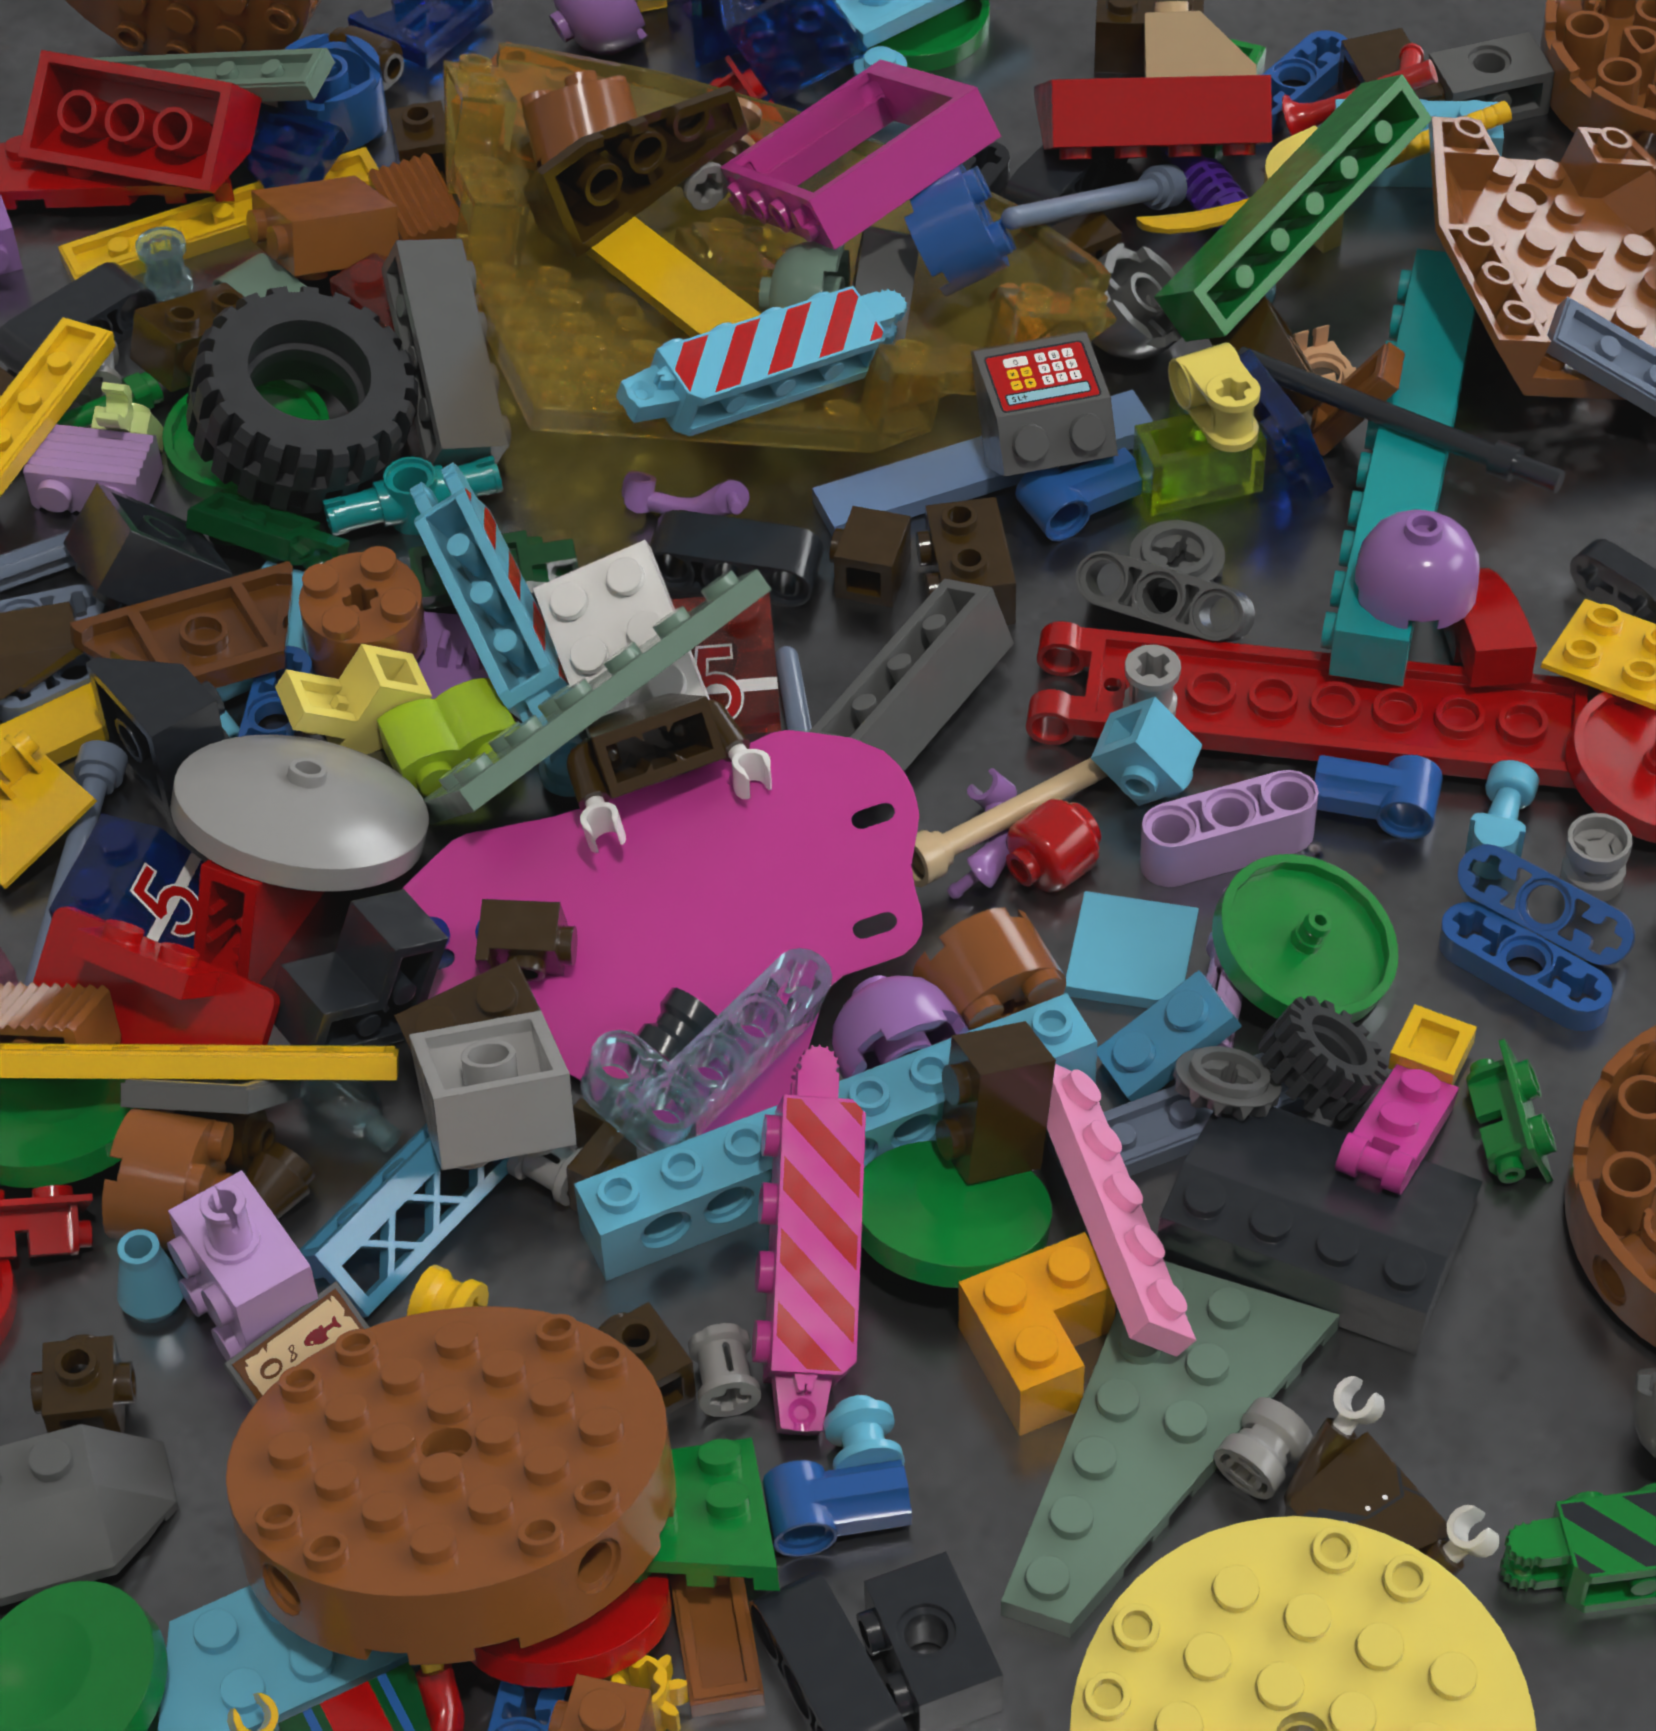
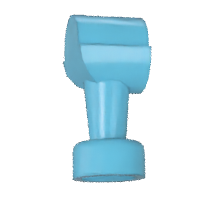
[1465,760,1539,880]

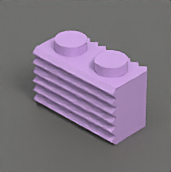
[23,424,163,513]

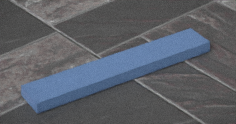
[812,389,1157,536]

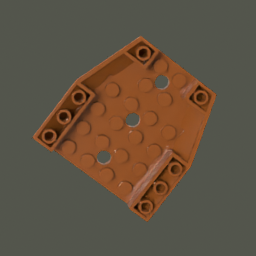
[1429,116,1656,400]

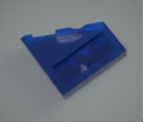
[347,0,494,69]
[242,103,350,189]
[1239,349,1334,499]

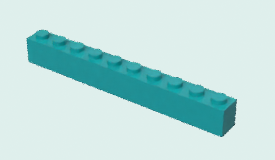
[1320,248,1477,686]

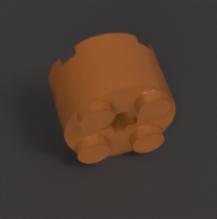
[520,70,638,169]
[299,546,427,679]
[912,907,1066,1031]
[102,1108,234,1251]

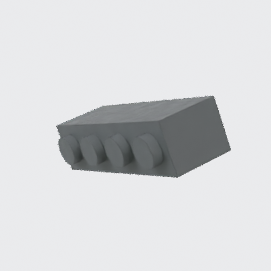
[381,239,511,468]
[809,579,1014,771]

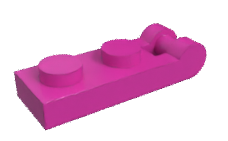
[1335,1064,1459,1195]

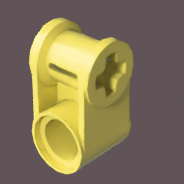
[1168,343,1261,452]

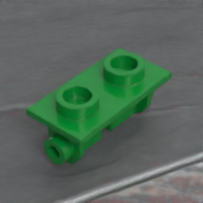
[1466,1038,1557,1183]

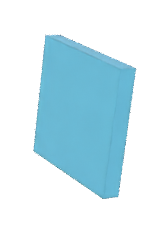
[1064,891,1199,1009]

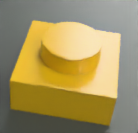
[1388,1004,1477,1085]

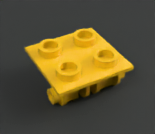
[1540,599,1656,710]
[0,730,97,889]

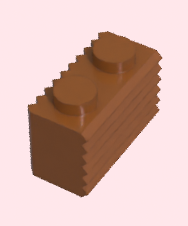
[368,153,471,257]
[0,981,121,1080]

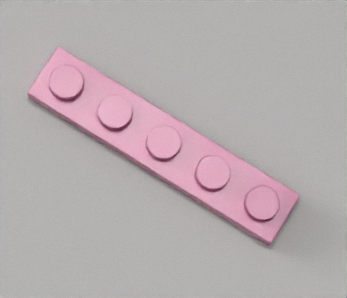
[1047,1064,1196,1357]

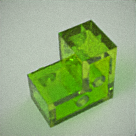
[1133,389,1267,516]

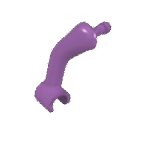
[622,471,749,516]
[947,768,1017,899]

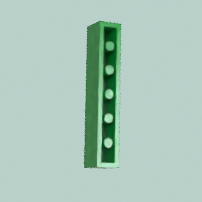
[1154,74,1432,342]

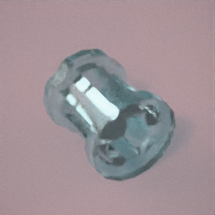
[135,226,193,302]

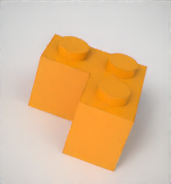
[959,1232,1116,1436]

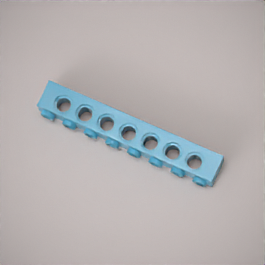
[574,993,1097,1281]

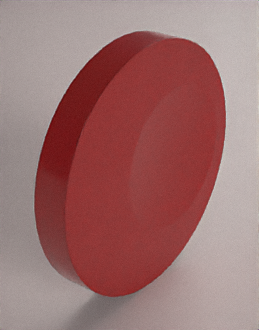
[1566,691,1656,843]
[471,1573,672,1688]

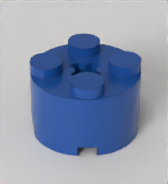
[277,34,388,161]
[904,164,1016,297]

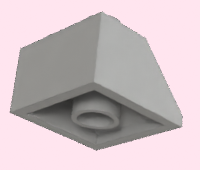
[409,1010,577,1170]

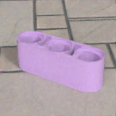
[1140,770,1319,887]

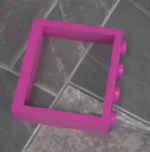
[720,59,1001,250]

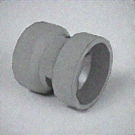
[1560,813,1632,901]
[1213,1397,1313,1499]

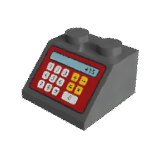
[970,331,1118,477]

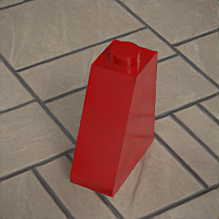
[193,859,325,984]

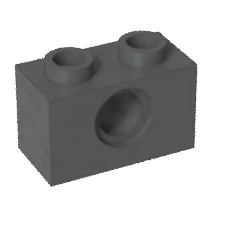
[1428,32,1555,123]

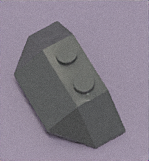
[0,1424,179,1606]

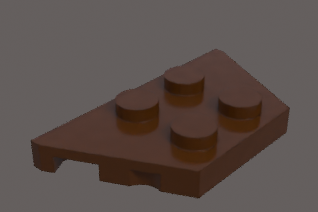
[70,561,293,689]

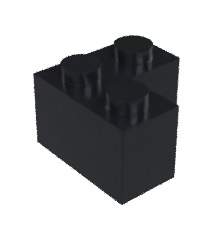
[273,889,448,1046]

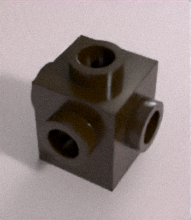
[30,1334,137,1433]

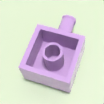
[167,1170,318,1361]

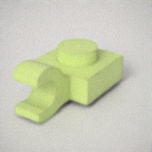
[91,382,164,452]

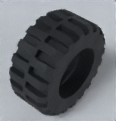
[186,286,418,514]

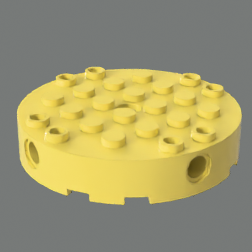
[1070,1516,1536,1731]

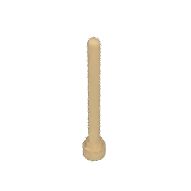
[911,758,1108,887]

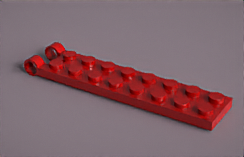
[1025,621,1588,789]

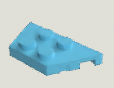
[158,1585,419,1731]

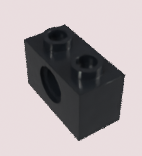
[856,1551,1003,1731]

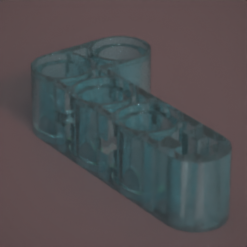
[580,948,832,1155]

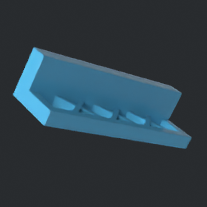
[299,1123,509,1317]

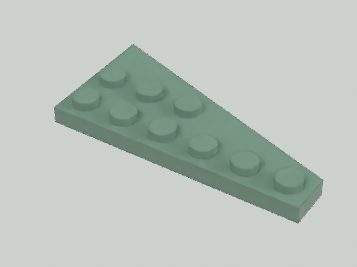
[423,569,772,825]
[1001,1261,1340,1638]

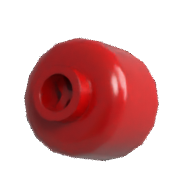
[1006,798,1102,893]

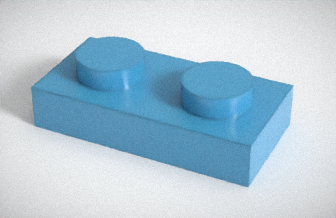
[1097,970,1242,1102]

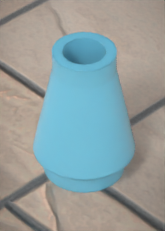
[117,1229,184,1323]

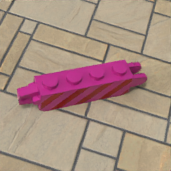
[752,1044,866,1436]

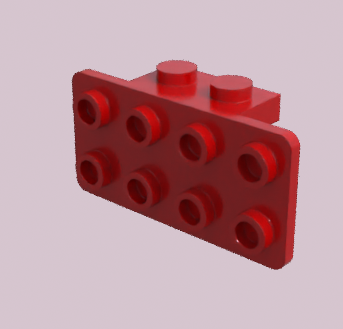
[33,907,280,1045]

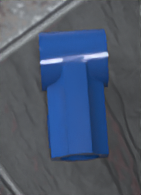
[1015,447,1142,541]
[1314,755,1443,840]
[762,1459,912,1557]

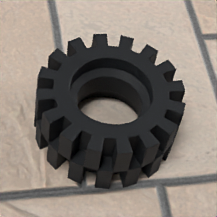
[1259,996,1389,1122]

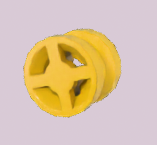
[407,1265,489,1316]

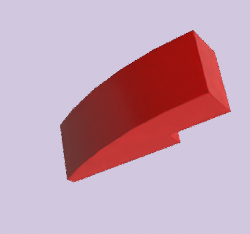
[1443,568,1537,687]

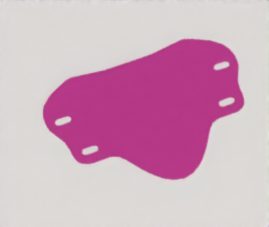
[402,730,923,1143]

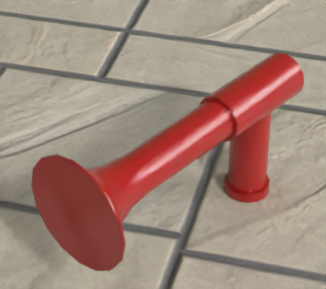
[1282,43,1438,136]

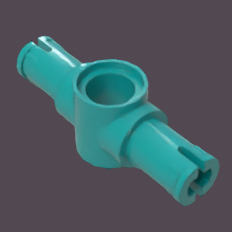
[322,455,503,536]

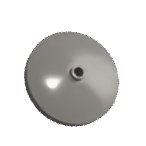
[170,735,429,891]

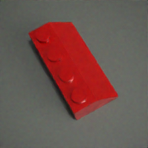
[18,50,262,194]
[1034,75,1272,160]

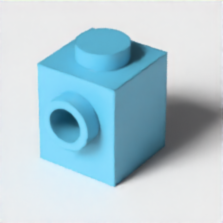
[1091,696,1203,806]

